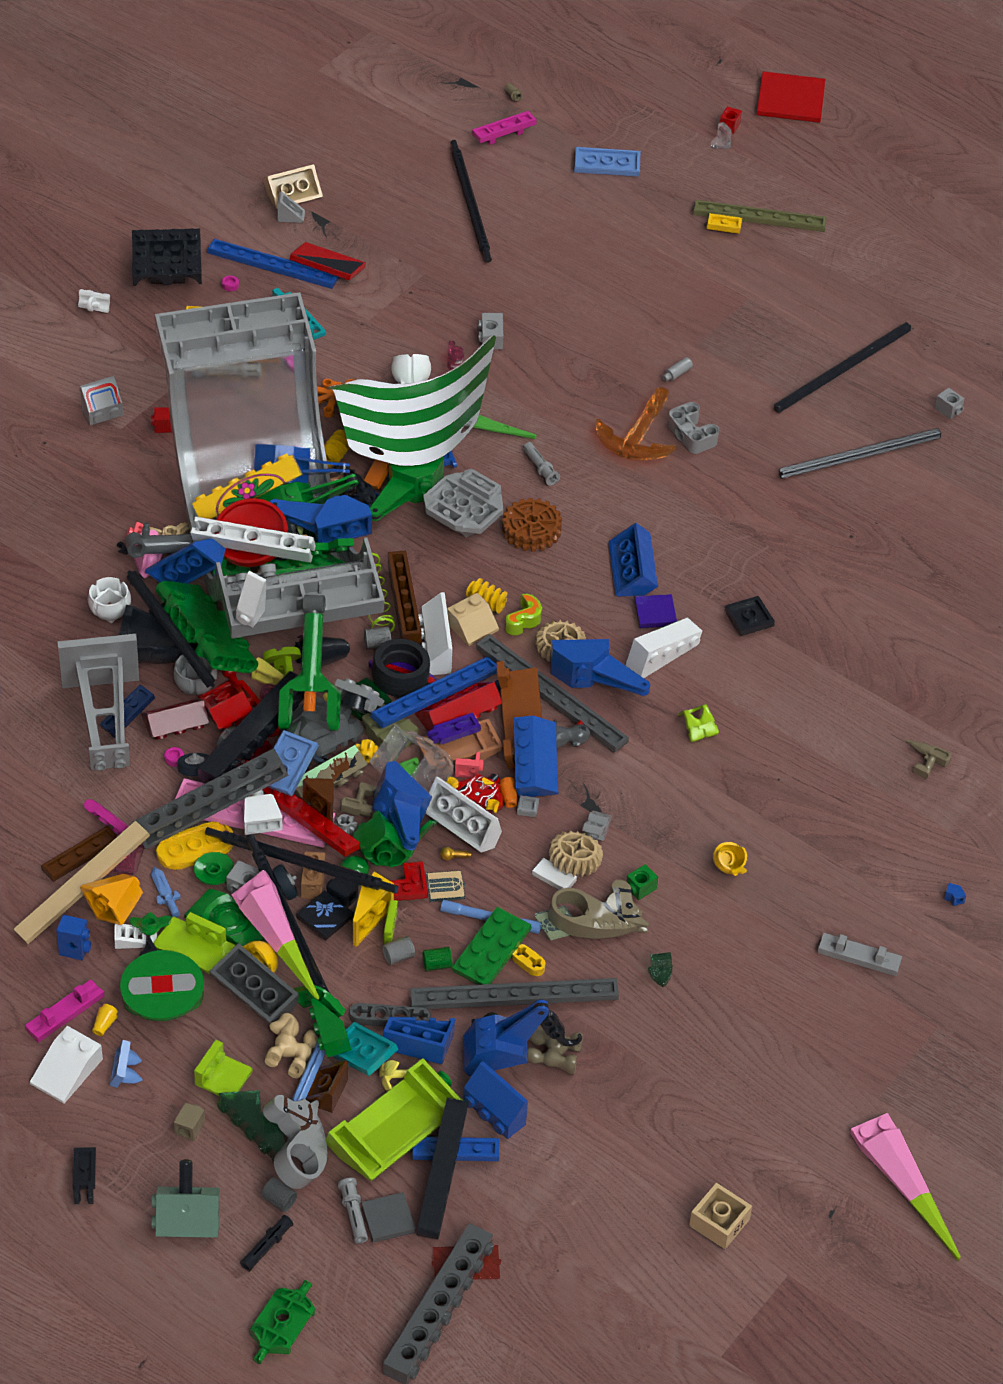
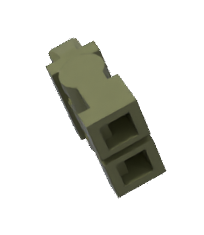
[362,704,419,759]

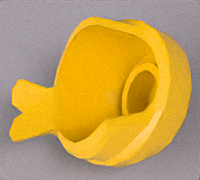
[713,842,747,876]

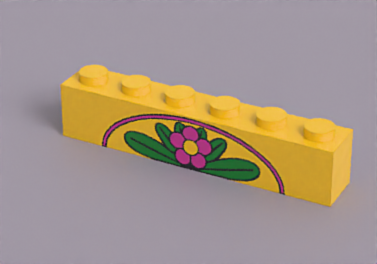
[192,453,303,519]

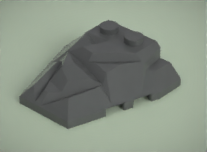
[285,697,364,756]

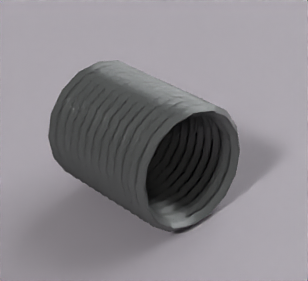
[261,1177,297,1212]

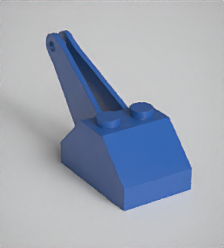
[550,639,650,696]
[372,761,432,850]

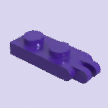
[427,713,481,744]

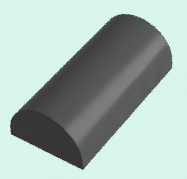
[209,943,299,1025]

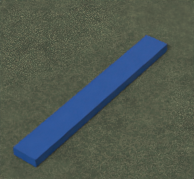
[207,239,339,289]
[370,656,497,728]

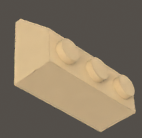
[263,164,323,209]

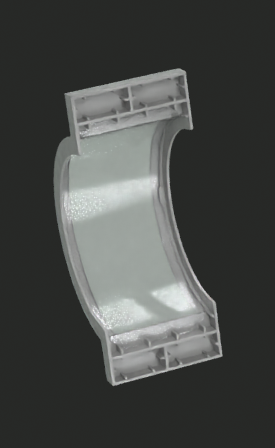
[155,292,385,638]

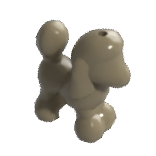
[528,1025,583,1075]

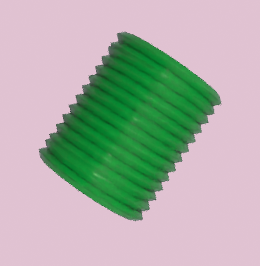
[422,946,453,972]

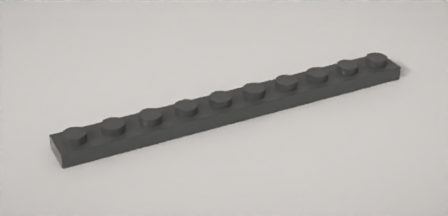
[476,634,629,752]
[410,978,619,1009]

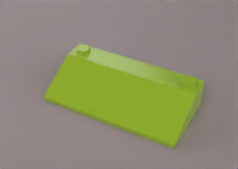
[326,1058,461,1181]

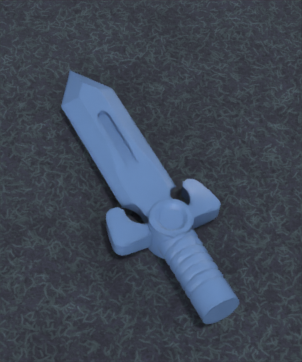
[151,867,181,918]

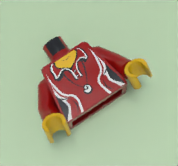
[446,773,503,814]

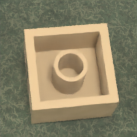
[689,1183,752,1249]

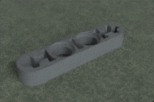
[350,1003,431,1026]

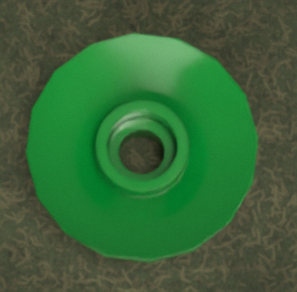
[194,852,234,885]

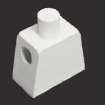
[244,790,283,835]

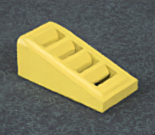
[251,657,284,688]

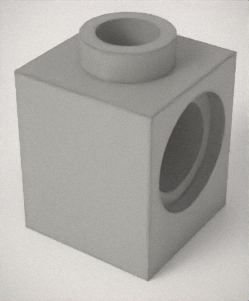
[935,388,965,419]

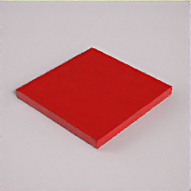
[757,71,826,123]

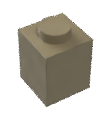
[174,1102,206,1141]

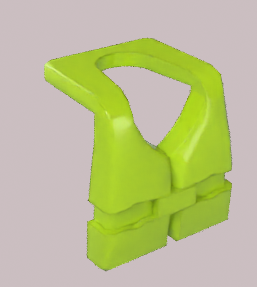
[678,704,719,742]

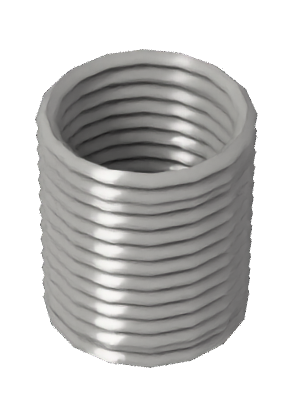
[364,626,391,649]
[382,936,415,966]

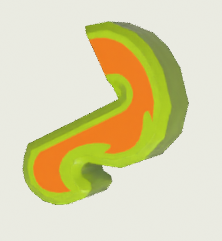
[505,593,542,636]

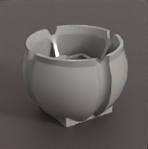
[173,654,217,695]

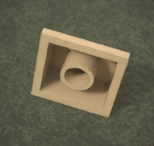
[447,593,499,646]

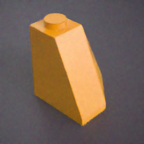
[80,874,143,925]

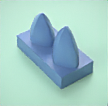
[109,1040,143,1088]

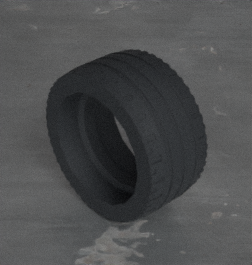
[372,639,430,697]

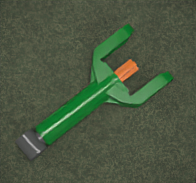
[278,595,341,731]

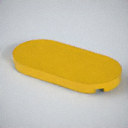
[156,822,233,870]

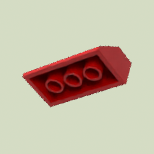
[415,682,502,731]

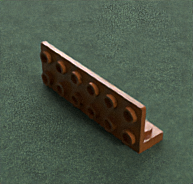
[496,661,542,769]

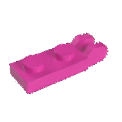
[84,799,129,835]

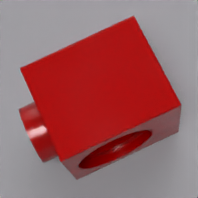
[719,106,742,134]

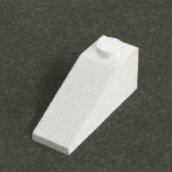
[236,571,266,628]

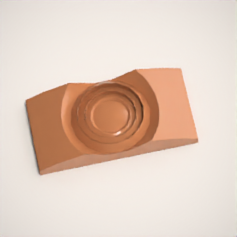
[416,719,503,771]

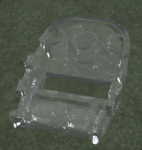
[369,724,454,793]

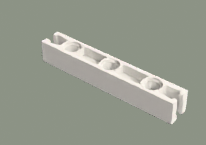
[191,517,316,563]

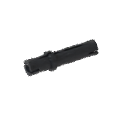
[240,1215,294,1272]

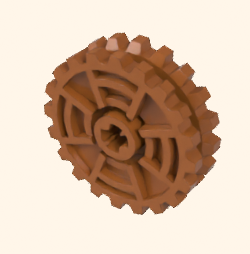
[502,498,562,552]

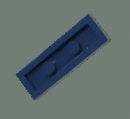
[100,684,155,738]

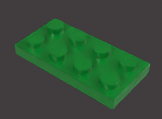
[452,907,532,985]

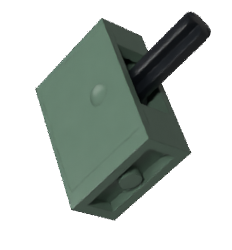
[152,1159,220,1238]

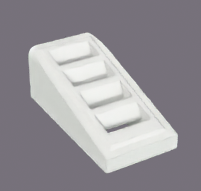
[114,924,157,949]

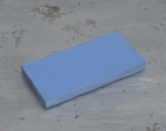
[574,147,641,176]

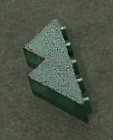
[217,1090,285,1163]

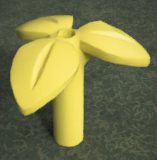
[379,1060,408,1092]

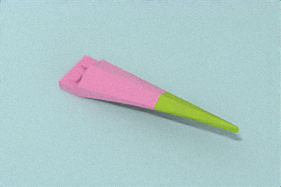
[231,870,319,1000]
[850,1113,961,1260]

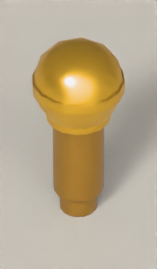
[440,847,471,861]

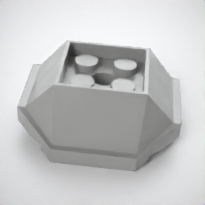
[423,469,503,538]

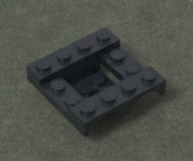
[132,228,202,286]

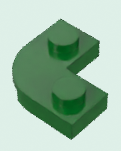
[302,538,354,557]
[293,985,346,1017]

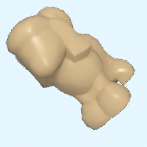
[265,1013,318,1079]

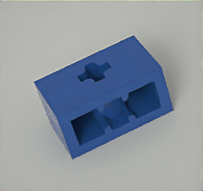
[56,915,91,960]

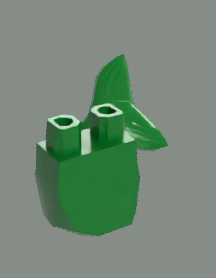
[353,811,438,867]

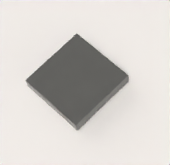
[361,1192,415,1243]

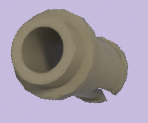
[504,83,523,101]

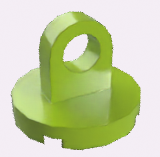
[263,647,301,676]

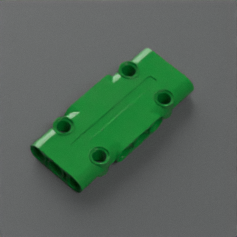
[155,581,258,673]

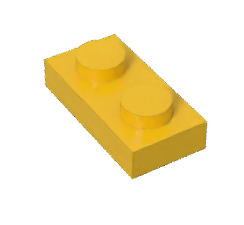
[707,213,742,234]

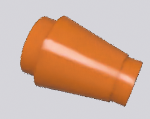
[499,777,517,808]

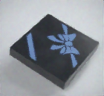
[296,890,354,941]

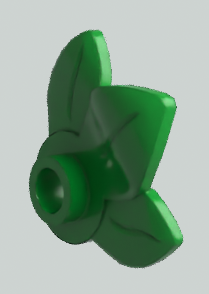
[130,912,171,935]

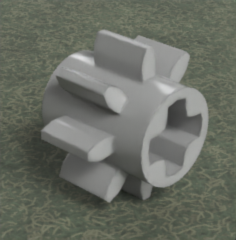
[334,814,357,836]

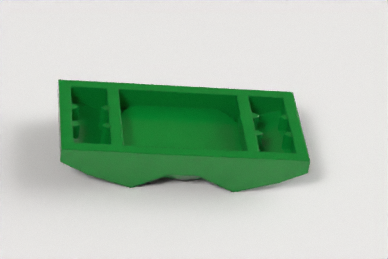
[184,888,265,947]

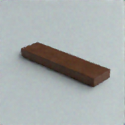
[41,826,118,882]

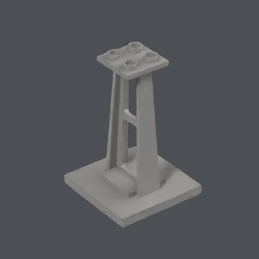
[58,634,139,771]

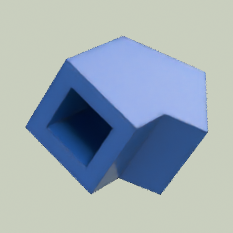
[944,883,966,906]

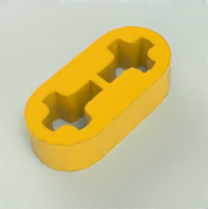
[512,944,546,976]

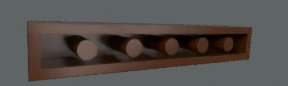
[388,550,422,645]

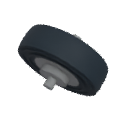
[177,753,209,776]
[273,864,298,900]

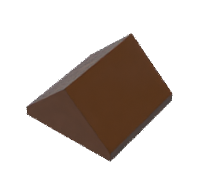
[303,778,334,822]
[306,1060,348,1113]

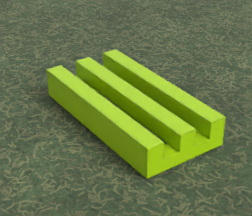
[384,900,398,945]

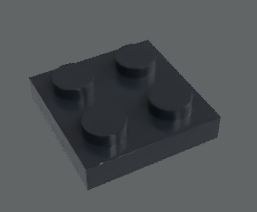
[724,596,775,636]

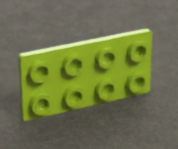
[154,912,236,974]

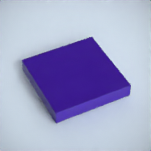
[635,594,677,628]

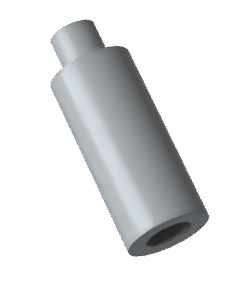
[662,357,693,382]

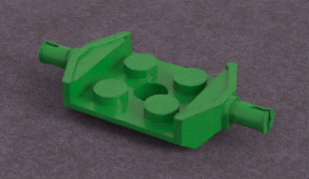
[250,1280,315,1364]

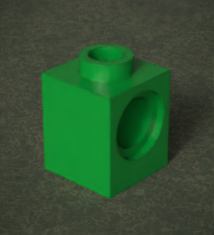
[626,864,658,900]

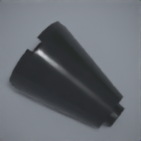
[295,635,350,671]

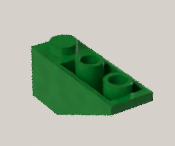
[309,998,352,1058]

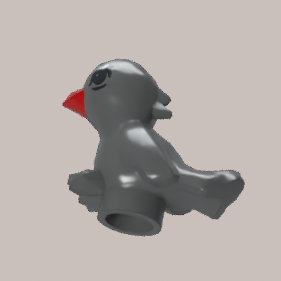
[553,719,590,748]

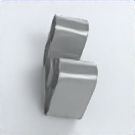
[668,402,719,454]

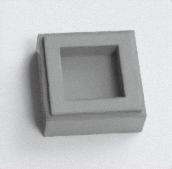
[517,795,540,817]

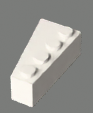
[625,618,702,678]

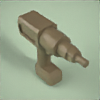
[906,739,951,779]
[340,782,376,817]

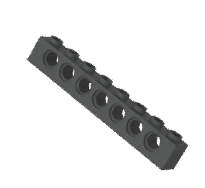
[132,748,289,849]
[383,1223,494,1384]

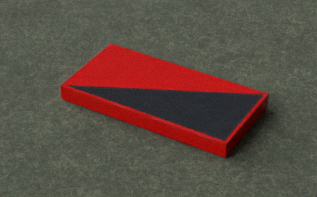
[290,242,366,281]

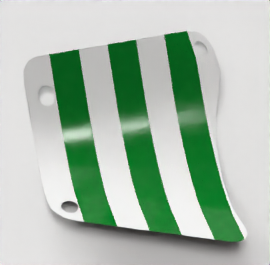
[326,335,496,466]

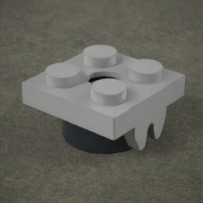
[334,678,384,714]

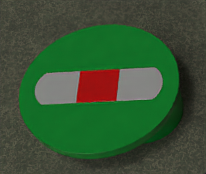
[120,950,204,1021]

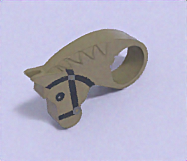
[548,880,650,939]

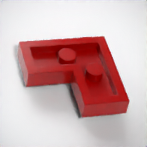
[389,861,428,901]

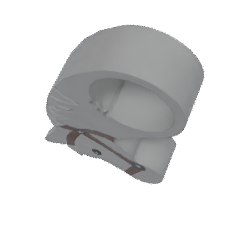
[263,1095,327,1189]

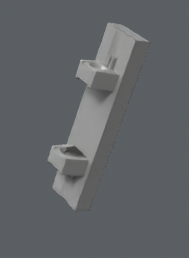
[818,933,902,976]

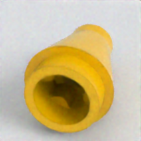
[92,1004,118,1037]

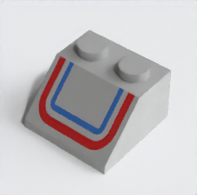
[80,376,123,425]

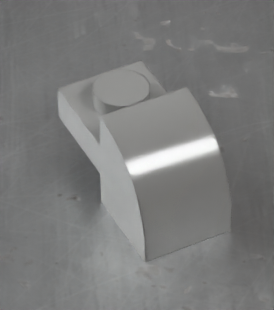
[582,811,612,841]

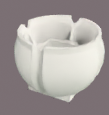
[391,354,431,384]
[88,577,131,624]

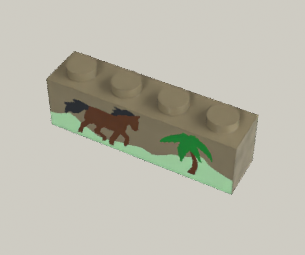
[294,745,368,800]

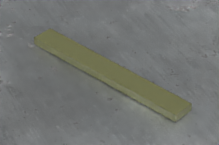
[693,200,827,232]

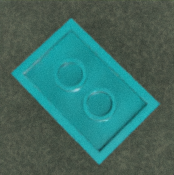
[332,1022,398,1076]

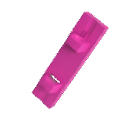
[472,111,537,145]
[25,979,105,1043]

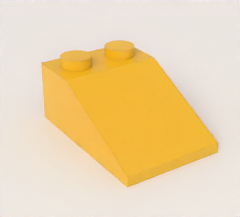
[353,872,394,947]

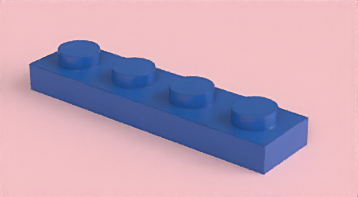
[413,1137,499,1161]

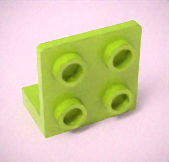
[194,1040,253,1101]

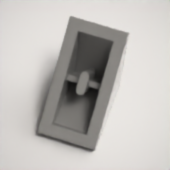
[277,191,305,223]

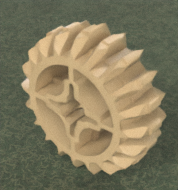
[536,620,586,662]
[549,830,603,877]

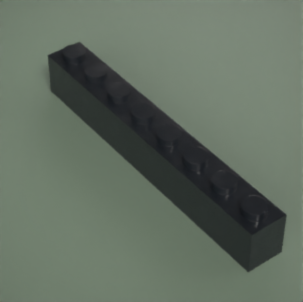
[198,671,305,784]

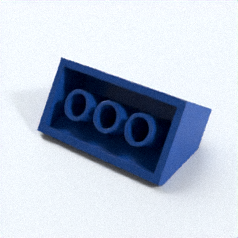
[609,523,658,597]
[145,538,226,584]
[514,716,559,797]

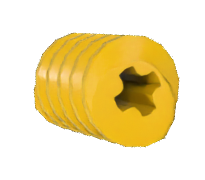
[324,429,350,468]
[466,578,508,614]

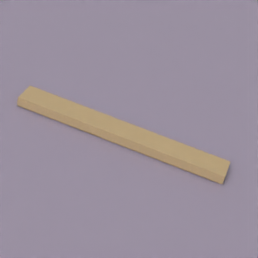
[14,821,150,944]

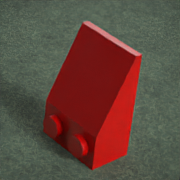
[198,679,253,729]

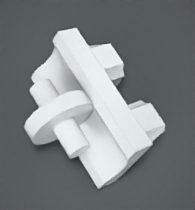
[78,289,110,313]

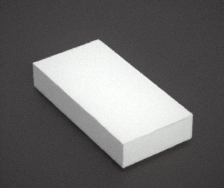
[532,858,577,890]

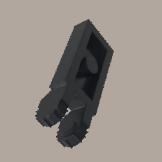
[73,1147,96,1204]

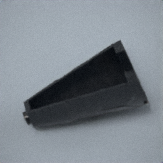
[119,605,198,664]

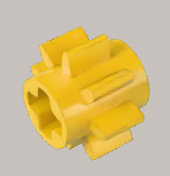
[355,739,379,764]

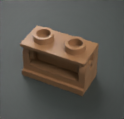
[301,852,325,899]

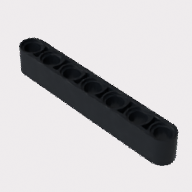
[417,1097,469,1240]

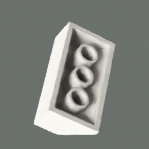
[418,592,452,675]
[426,777,502,853]

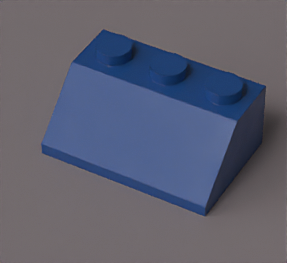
[463,1061,528,1139]

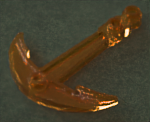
[596,387,677,461]

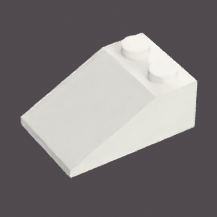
[30,1026,103,1104]

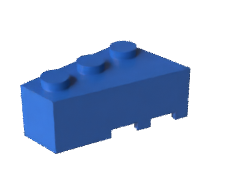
[383,1017,456,1064]

